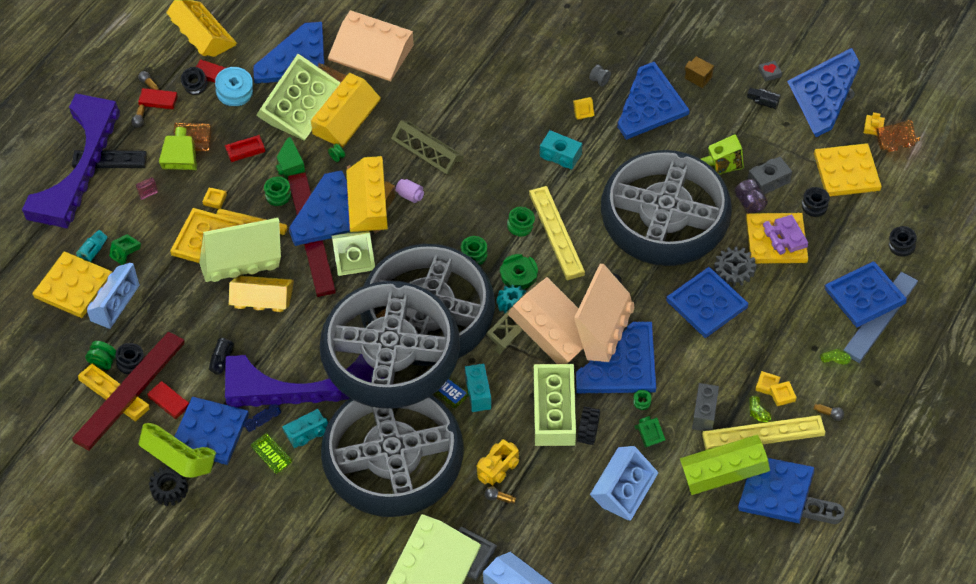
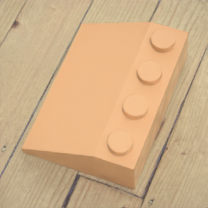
[328,10,414,82]
[574,264,634,362]
[508,277,584,364]

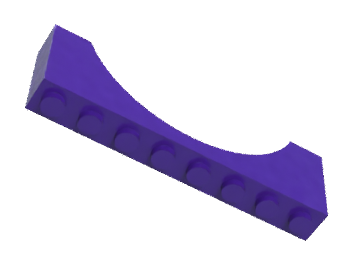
[22,93,120,229]
[225,354,385,408]

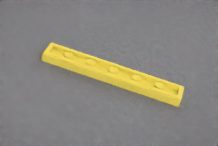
[529,186,585,280]
[702,415,825,450]

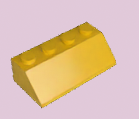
[166,0,237,57]
[311,73,381,148]
[346,156,388,232]

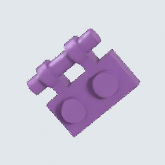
[763,214,808,255]

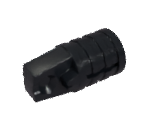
[747,88,781,110]
[209,338,234,375]

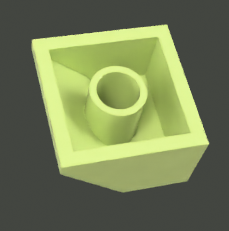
[332,231,375,276]

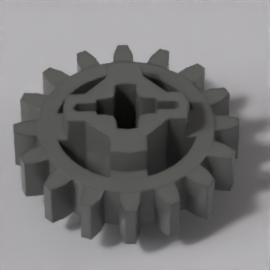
[714,246,756,286]

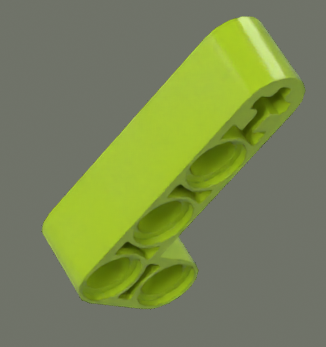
[138,423,216,478]

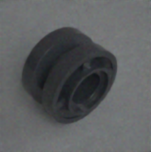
[181,67,208,95]
[802,187,830,217]
[889,226,917,257]
[116,343,144,374]

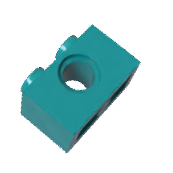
[540,130,582,169]
[465,364,491,412]

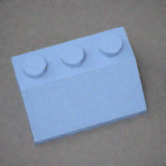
[87,263,140,329]
[590,446,659,520]
[483,552,552,584]

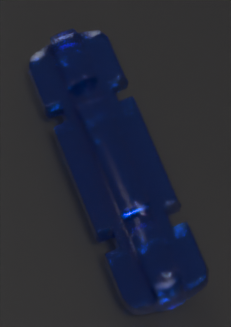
[243,404,281,432]

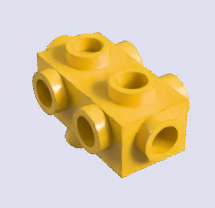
[477,439,519,486]

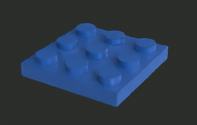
[825,261,907,328]
[666,267,749,338]
[174,397,249,465]
[738,458,815,524]

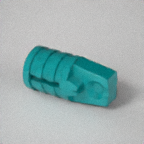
[76,230,107,262]

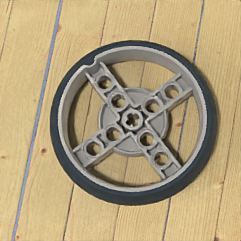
[601,150,732,266]
[360,244,495,366]
[320,281,460,409]
[321,395,464,517]

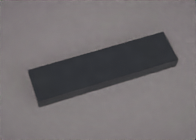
[72,150,147,168]

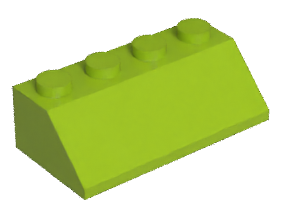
[680,434,770,495]

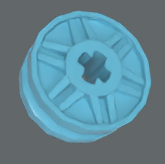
[215,67,253,106]

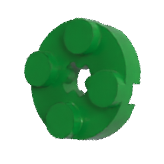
[500,254,538,289]

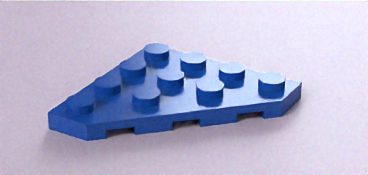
[254,22,325,84]
[787,48,860,137]
[618,62,689,140]
[289,171,351,246]
[576,322,656,393]

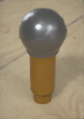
[138,71,160,90]
[131,104,145,128]
[814,404,844,421]
[485,487,516,503]

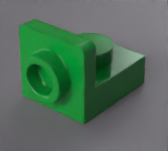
[109,234,141,265]
[634,416,665,448]

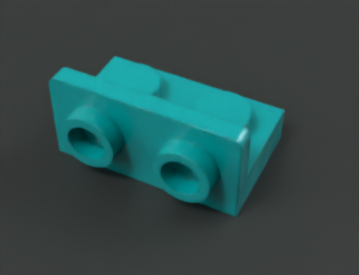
[282,409,328,448]

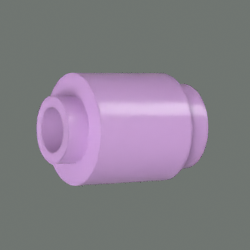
[395,179,424,203]

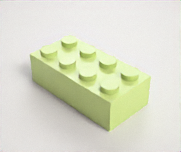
[534,364,576,446]

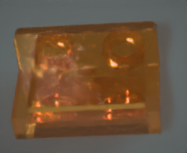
[876,120,920,152]

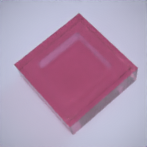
[136,177,158,200]

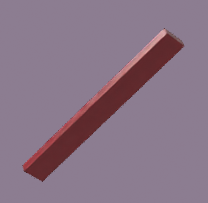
[288,172,336,297]
[72,331,185,451]

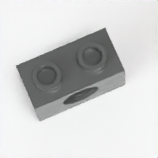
[747,157,793,197]
[692,383,719,431]

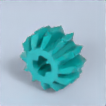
[496,284,526,314]

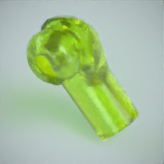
[820,349,851,365]
[750,396,771,422]

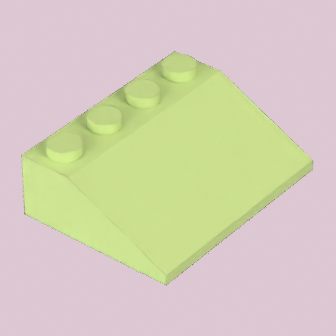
[256,54,340,141]
[199,218,281,282]
[387,514,481,584]

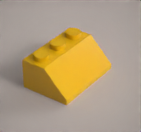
[229,276,294,312]

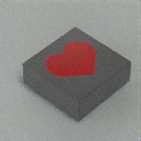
[758,61,782,82]

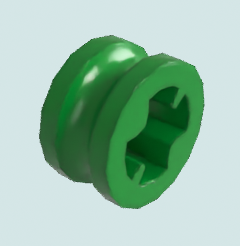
[328,144,345,162]
[633,390,652,410]

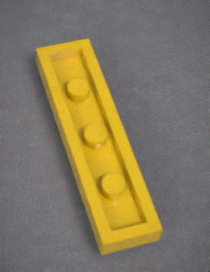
[78,364,150,422]

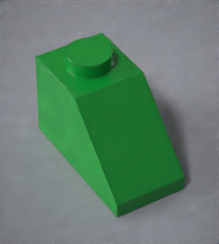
[275,137,305,180]

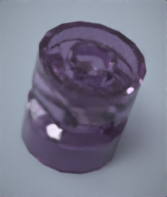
[734,179,768,214]

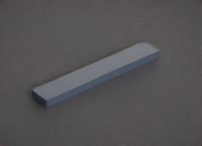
[843,272,918,363]

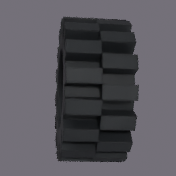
[577,406,600,445]
[149,466,188,506]

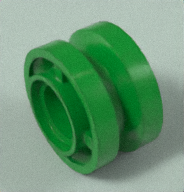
[264,177,291,206]
[507,207,535,237]
[461,236,487,265]
[85,341,116,370]

